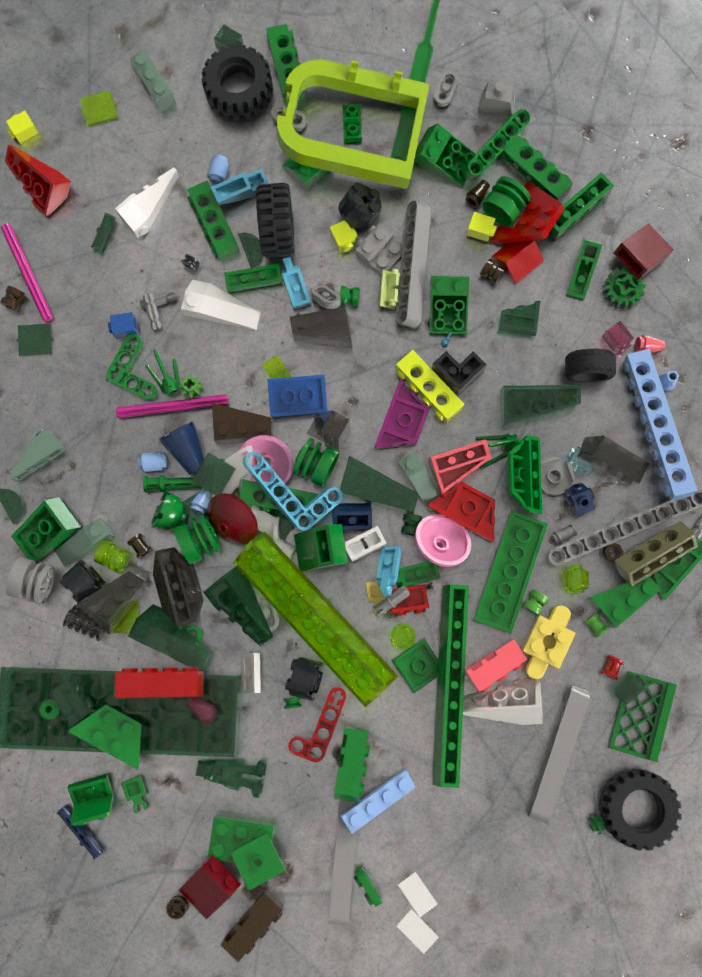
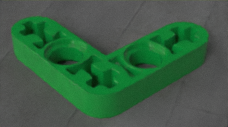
[106,333,158,401]

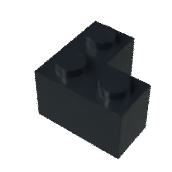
[431,351,487,395]

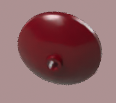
[207,493,258,545]

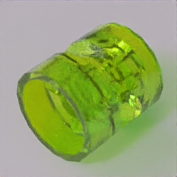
[94,539,130,573]
[390,624,416,650]

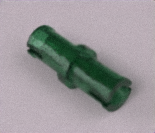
[91,213,116,252]

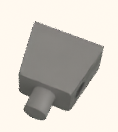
[478,81,515,117]

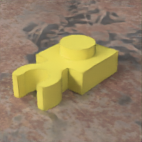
[366,580,387,615]

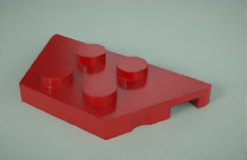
[427,481,495,542]

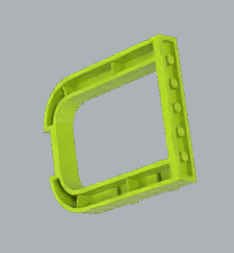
[276,60,430,189]

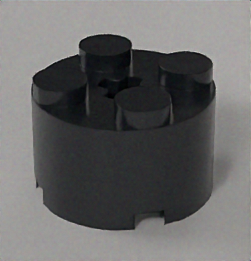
[338,182,382,228]
[60,560,107,604]
[285,657,324,701]

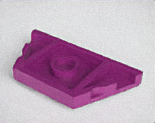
[374,380,429,449]

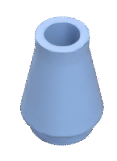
[659,371,679,391]
[190,486,212,515]

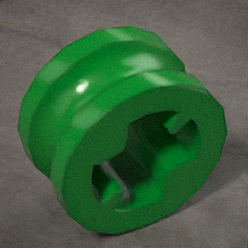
[283,697,302,709]

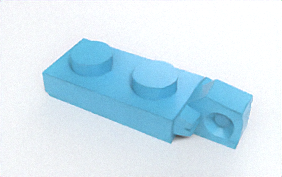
[282,257,311,310]
[376,546,402,596]

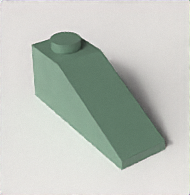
[10,428,65,482]
[398,452,441,513]
[55,518,115,568]

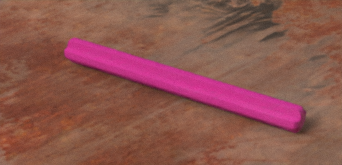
[1,223,53,322]
[116,394,228,418]

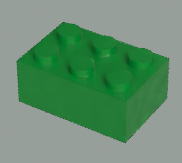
[207,814,275,863]

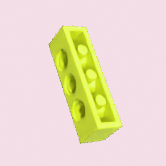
[396,350,465,423]

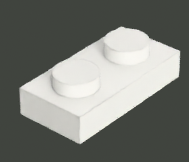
[241,653,261,693]

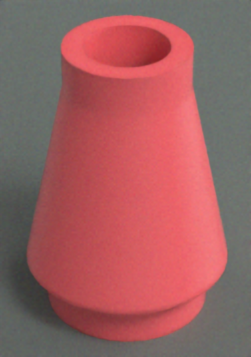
[635,335,665,352]

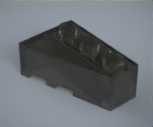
[576,435,649,485]

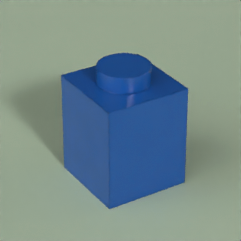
[108,312,138,339]

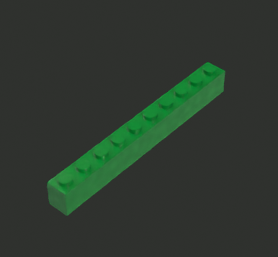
[432,584,469,788]

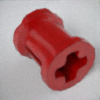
[601,655,625,680]

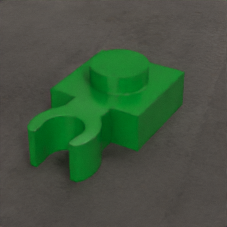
[121,775,148,814]

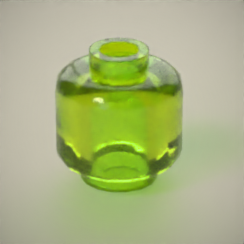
[563,565,589,593]

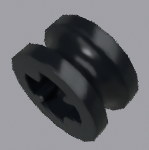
[181,254,200,271]

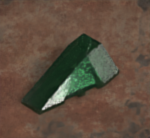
[203,566,273,646]
[128,604,210,671]

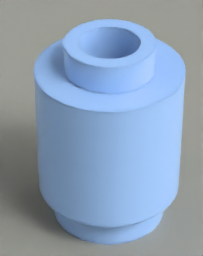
[207,155,229,184]
[138,451,167,472]

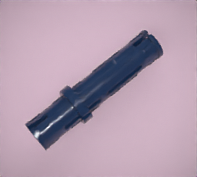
[57,804,104,859]

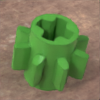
[178,374,203,400]

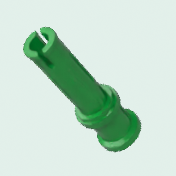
[143,475,202,493]

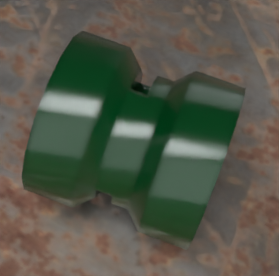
[401,514,422,536]

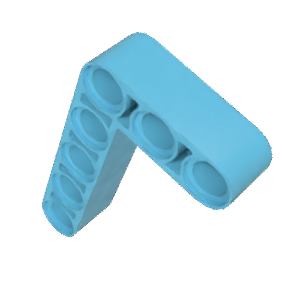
[242,452,343,530]

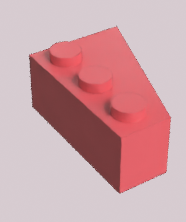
[428,439,492,494]
[465,639,527,693]

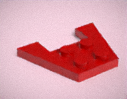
[490,181,564,245]

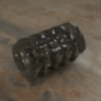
[63,605,108,641]

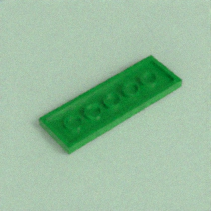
[474,511,548,634]

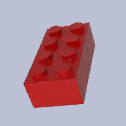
[115,667,203,698]

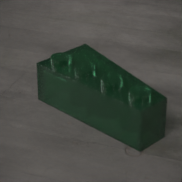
[501,385,581,426]
[340,456,419,514]

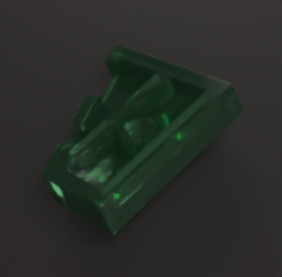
[498,301,540,336]

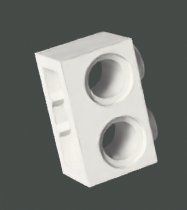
[345,526,387,563]

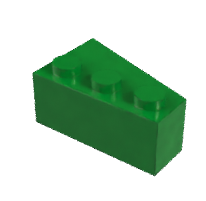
[586,576,661,628]

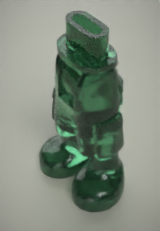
[196,759,267,798]

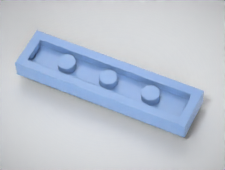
[339,769,416,834]

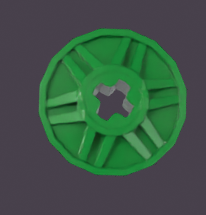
[481,176,531,227]
[293,438,340,488]
[173,514,221,565]

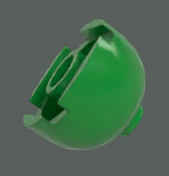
[151,491,186,531]

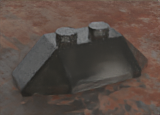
[153,547,203,627]

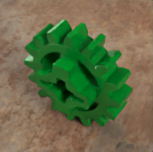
[603,267,646,308]

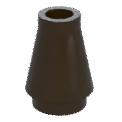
[465,180,490,208]

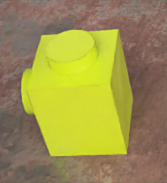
[6,111,39,144]
[467,212,497,242]
[329,220,358,253]

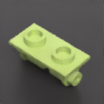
[379,269,400,310]

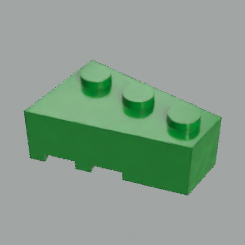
[334,728,370,803]

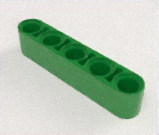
[462,109,530,180]

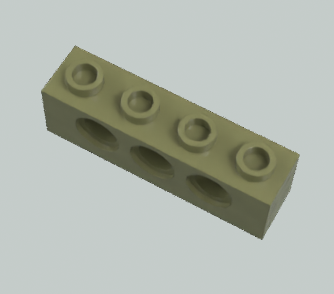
[615,521,698,586]

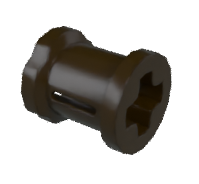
[127,533,152,559]
[602,543,623,562]

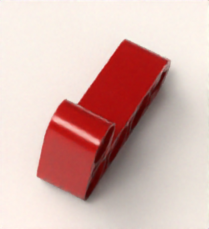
[288,687,346,762]

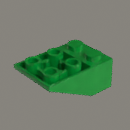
[414,123,475,187]
[430,275,470,334]
[294,524,348,573]

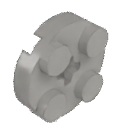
[541,457,574,496]

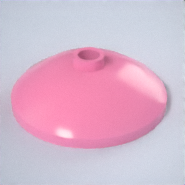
[239,435,293,484]
[415,514,471,567]

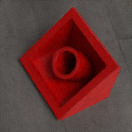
[492,240,544,284]

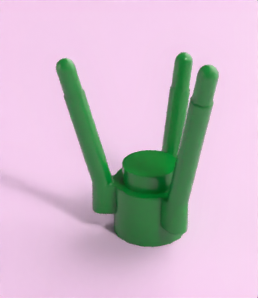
[146,350,181,395]
[476,434,519,469]

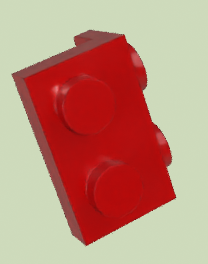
[390,584,430,616]

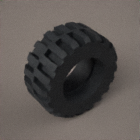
[201,44,273,120]
[256,182,295,258]
[599,769,682,851]

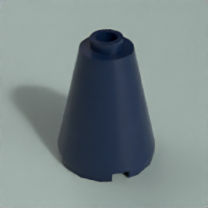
[159,421,206,476]

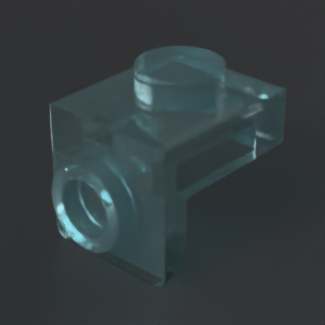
[567,445,594,475]

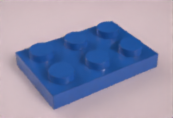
[267,375,327,417]

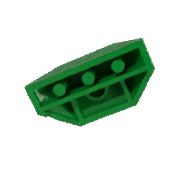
[508,435,543,514]

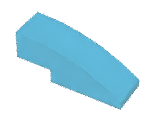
[211,168,269,205]

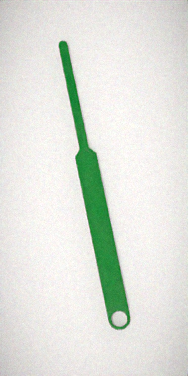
[390,0,440,161]

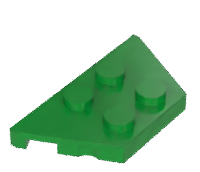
[652,539,702,600]
[69,704,142,769]

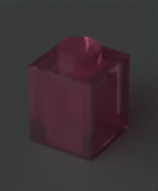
[602,321,634,354]

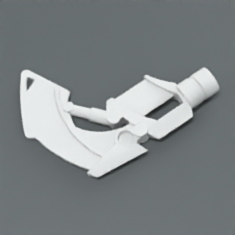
[212,445,297,562]

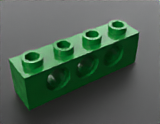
[266,24,307,103]
[501,135,573,201]
[549,172,614,241]
[187,180,240,260]
[237,479,318,519]

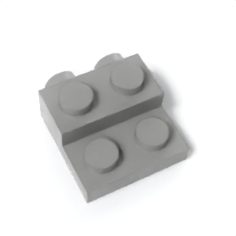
[355,223,403,276]

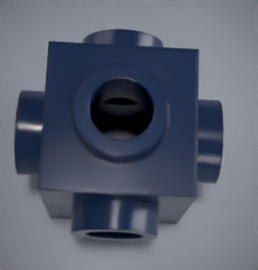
[565,483,595,516]

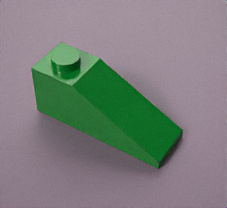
[566,237,602,299]

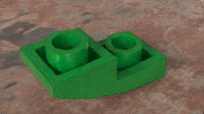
[342,104,362,143]

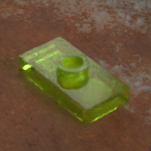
[262,355,291,379]

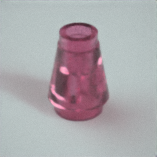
[187,697,218,725]

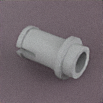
[551,524,577,545]

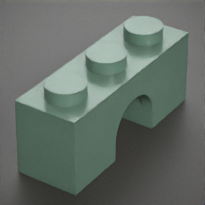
[129,49,176,112]

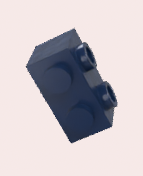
[332,503,372,530]

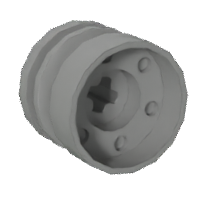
[7,557,55,605]

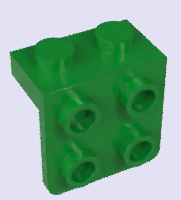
[67,774,114,826]

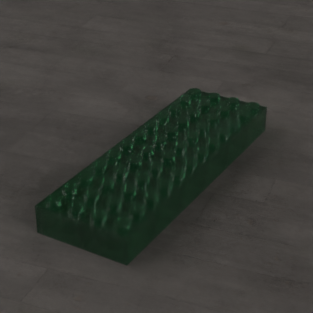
[0,667,241,757]

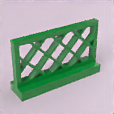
[609,671,677,762]

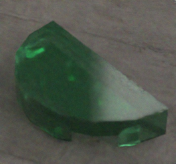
[238,232,262,268]
[0,489,24,524]

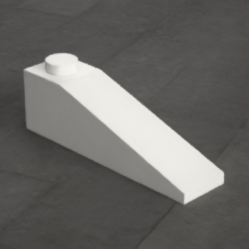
[115,168,179,238]
[181,280,261,330]
[463,678,543,725]

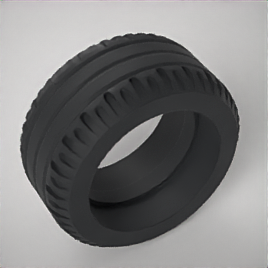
[565,348,616,383]

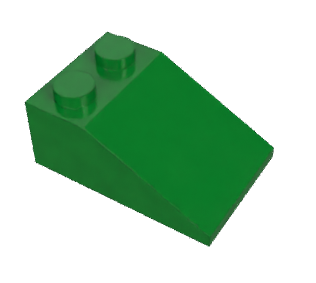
[11,497,81,564]

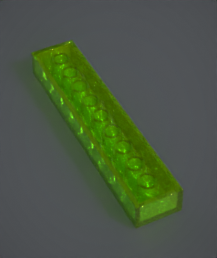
[233,531,399,707]

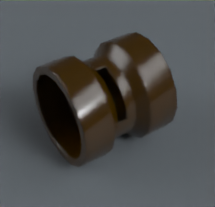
[480,259,506,284]
[0,286,25,311]
[166,894,189,920]

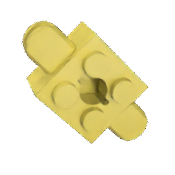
[521,606,576,679]

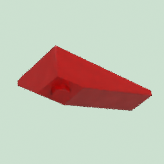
[5,145,71,216]

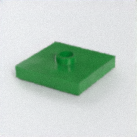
[392,638,439,693]
[230,833,286,890]

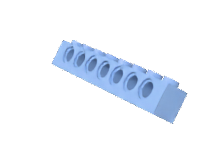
[623,349,698,501]

